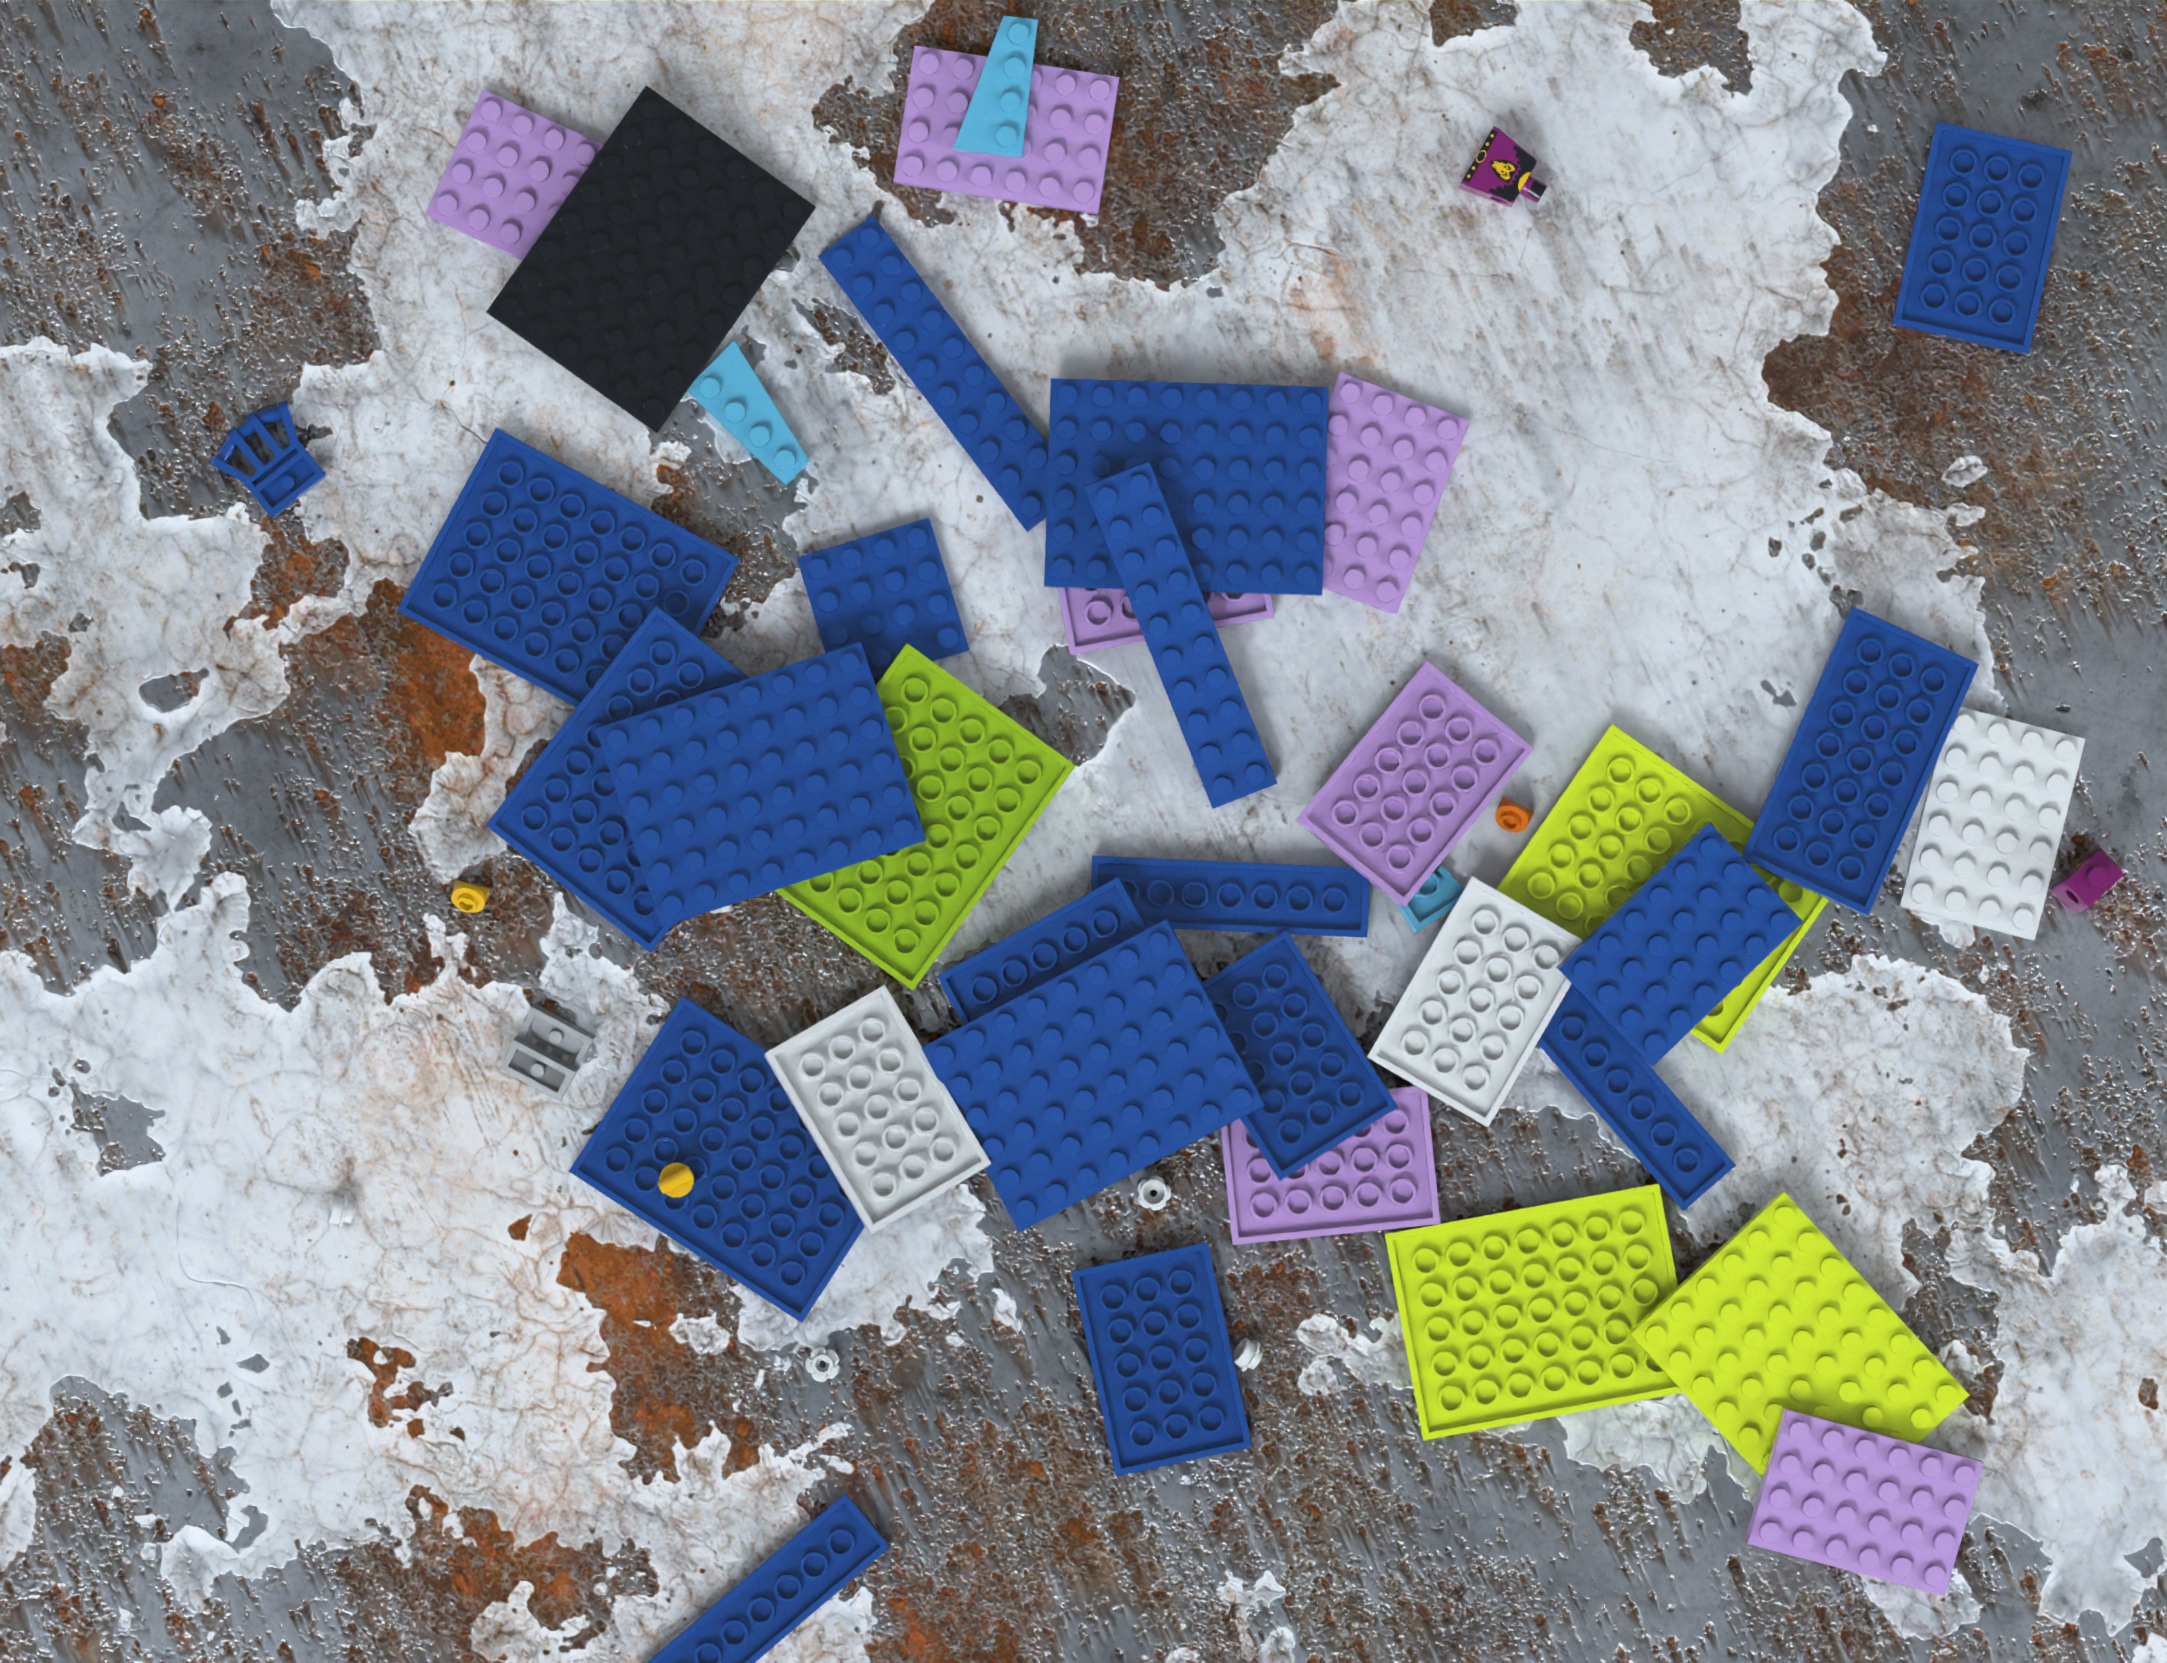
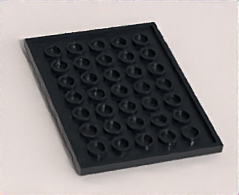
[486,85,816,433]

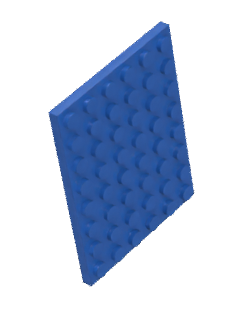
[1044,378,1329,596]
[397,428,741,707]
[485,605,750,953]
[595,642,926,927]
[921,918,1266,1232]
[569,996,865,1323]

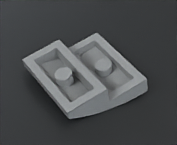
[499,1003,596,1101]

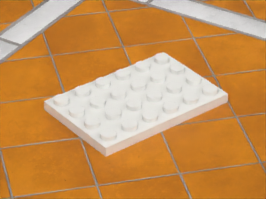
[1898,707,2086,941]
[1367,876,1583,1127]
[764,985,991,1235]

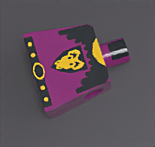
[1459,126,1547,207]
[2050,844,2124,915]

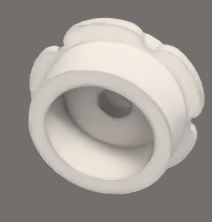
[1137,1176,1171,1210]
[328,1194,353,1228]
[1232,1338,1263,1371]
[805,1347,840,1382]

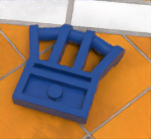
[208,400,327,519]

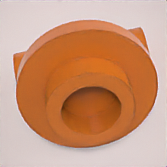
[1495,797,1534,833]

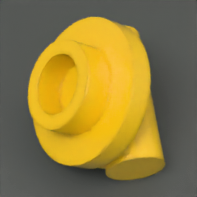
[451,880,490,913]
[657,1162,695,1198]

